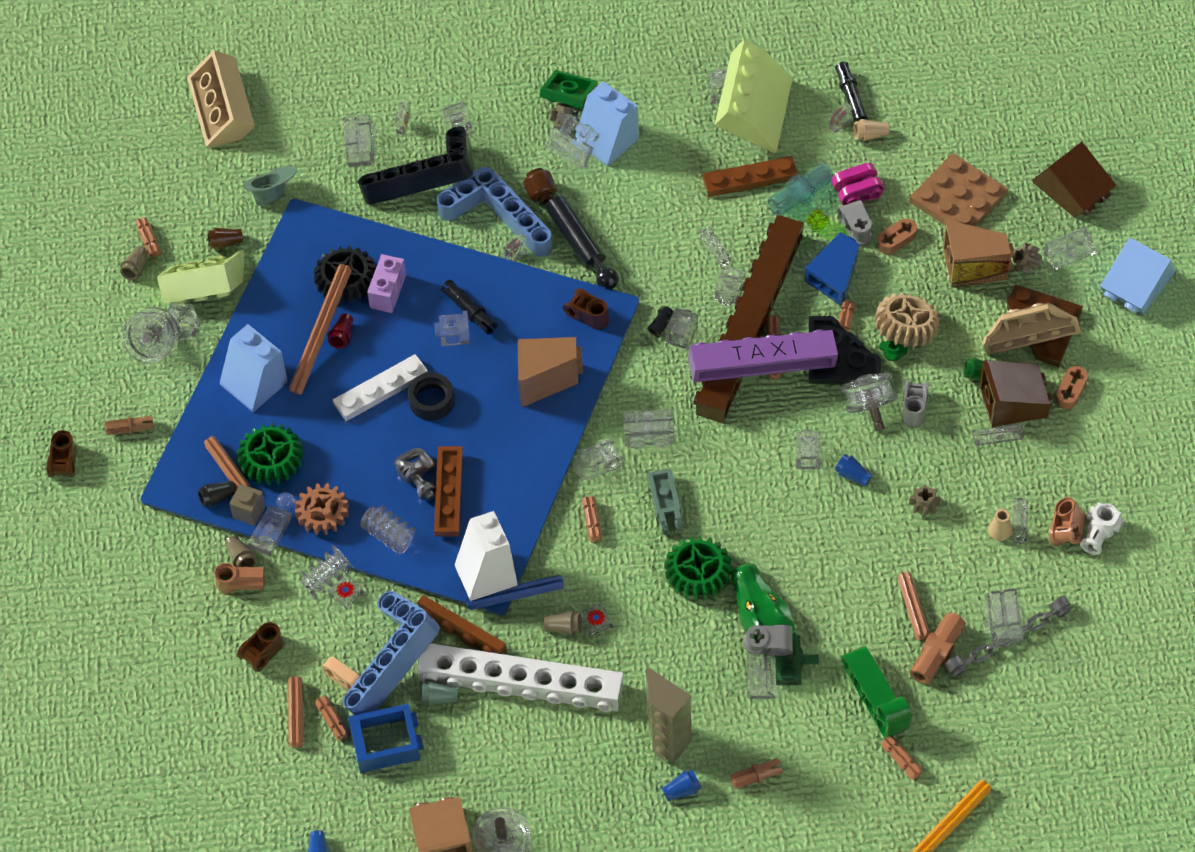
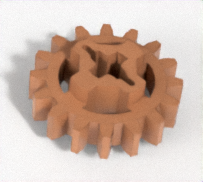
[295,483,349,535]

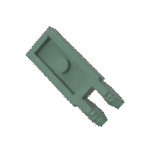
[647,468,683,535]

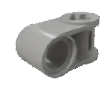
[837,200,872,246]
[902,380,929,427]
[743,625,793,656]

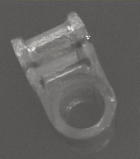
[576,439,625,480]

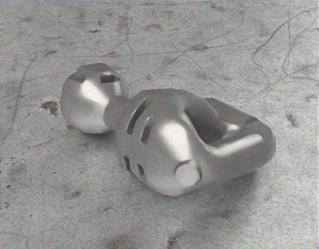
[394,448,436,501]

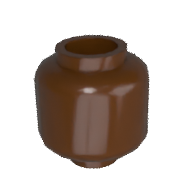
[523,168,557,204]

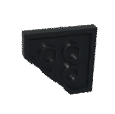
[808,316,882,384]

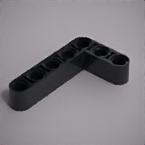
[358,126,473,204]

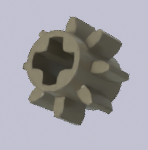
[549,103,578,130]
[1012,243,1042,274]
[909,485,941,517]

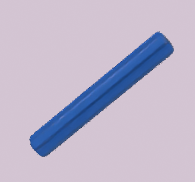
[466,575,564,610]

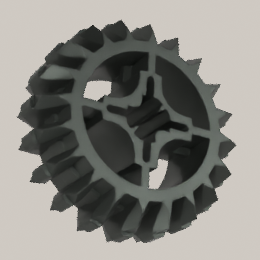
[314,245,377,305]

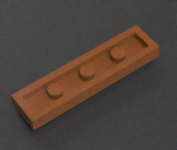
[702,156,798,197]
[434,446,463,537]
[417,595,507,655]

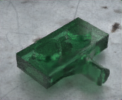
[775,635,819,685]

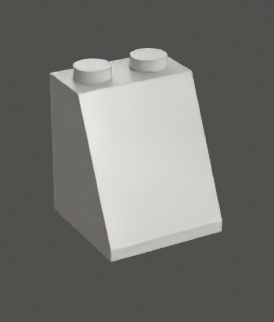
[455,511,518,601]

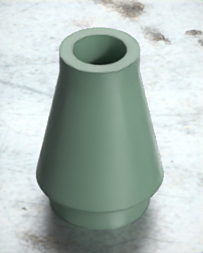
[420,681,458,706]

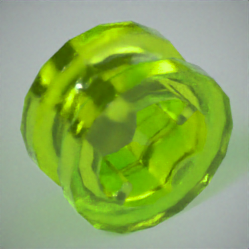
[806,209,830,232]

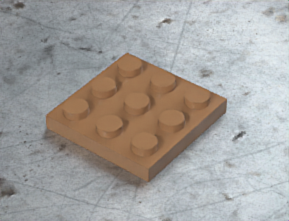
[909,153,1008,227]

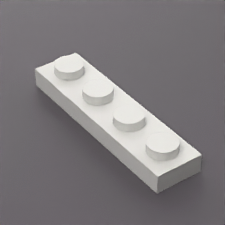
[333,354,428,421]

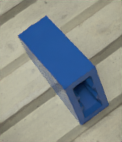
[805,232,859,306]

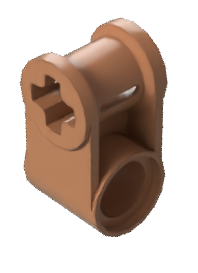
[1049,497,1086,546]

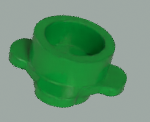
[879,340,908,361]

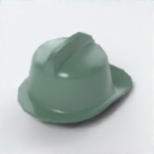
[243,166,297,206]

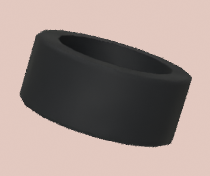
[408,373,455,421]

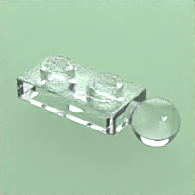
[247,492,296,556]

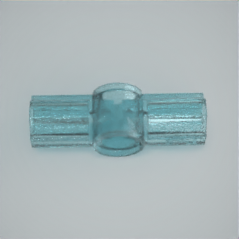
[768,163,834,216]

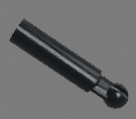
[546,196,619,289]

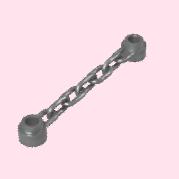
[944,595,1072,678]

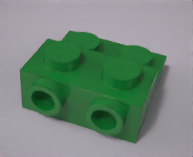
[539,70,598,108]

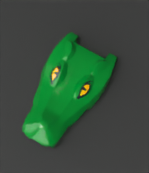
[731,563,797,644]

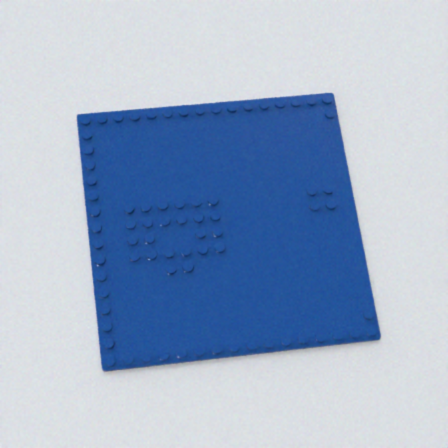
[140,199,639,616]

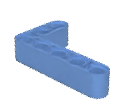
[437,167,552,257]
[343,591,439,715]

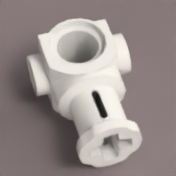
[1080,502,1125,555]

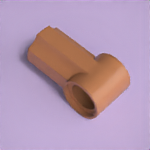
[214,563,265,594]

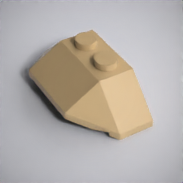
[982,303,1081,355]

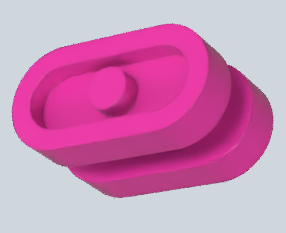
[831,163,885,206]

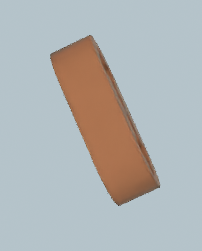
[877,219,917,254]
[1056,366,1088,409]

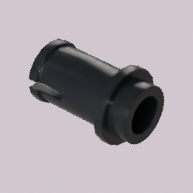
[647,306,675,337]

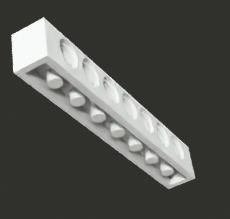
[417,643,624,712]

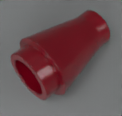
[327,313,353,349]

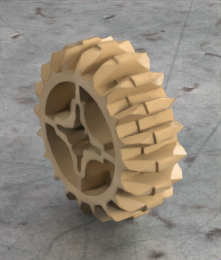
[875,292,940,348]

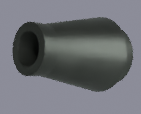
[197,480,236,508]

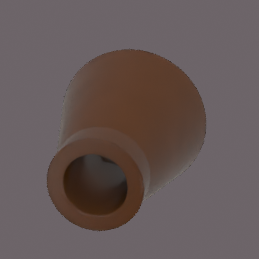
[208,227,243,251]

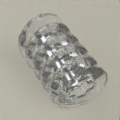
[360,505,416,554]
[299,545,353,600]

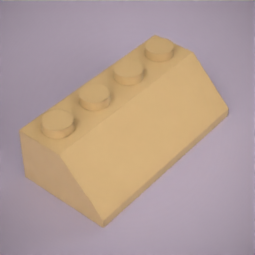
[187,50,255,148]

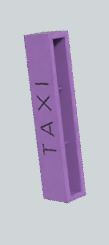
[688,329,838,383]

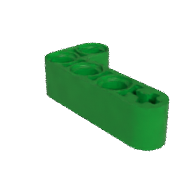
[841,646,911,738]

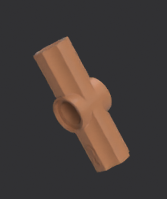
[910,612,966,684]

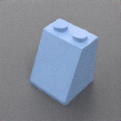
[574,81,639,166]
[1100,237,1176,314]
[220,324,288,413]

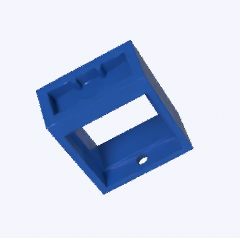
[348,703,424,773]

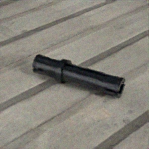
[835,62,868,122]
[441,279,498,335]

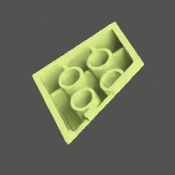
[157,250,244,306]

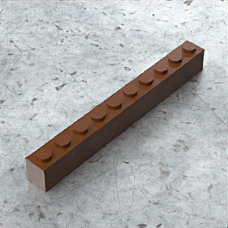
[693,215,804,424]

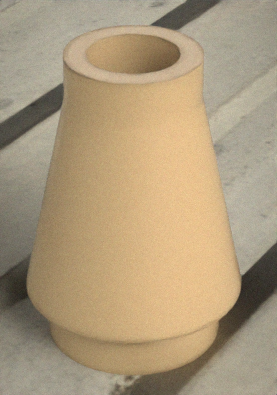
[853,119,889,142]
[988,509,1013,541]

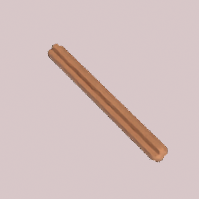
[289,264,351,395]

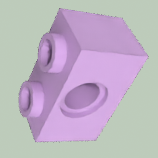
[367,254,406,313]

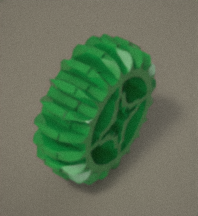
[237,422,304,486]
[664,535,732,601]

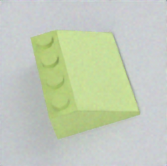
[715,40,792,153]

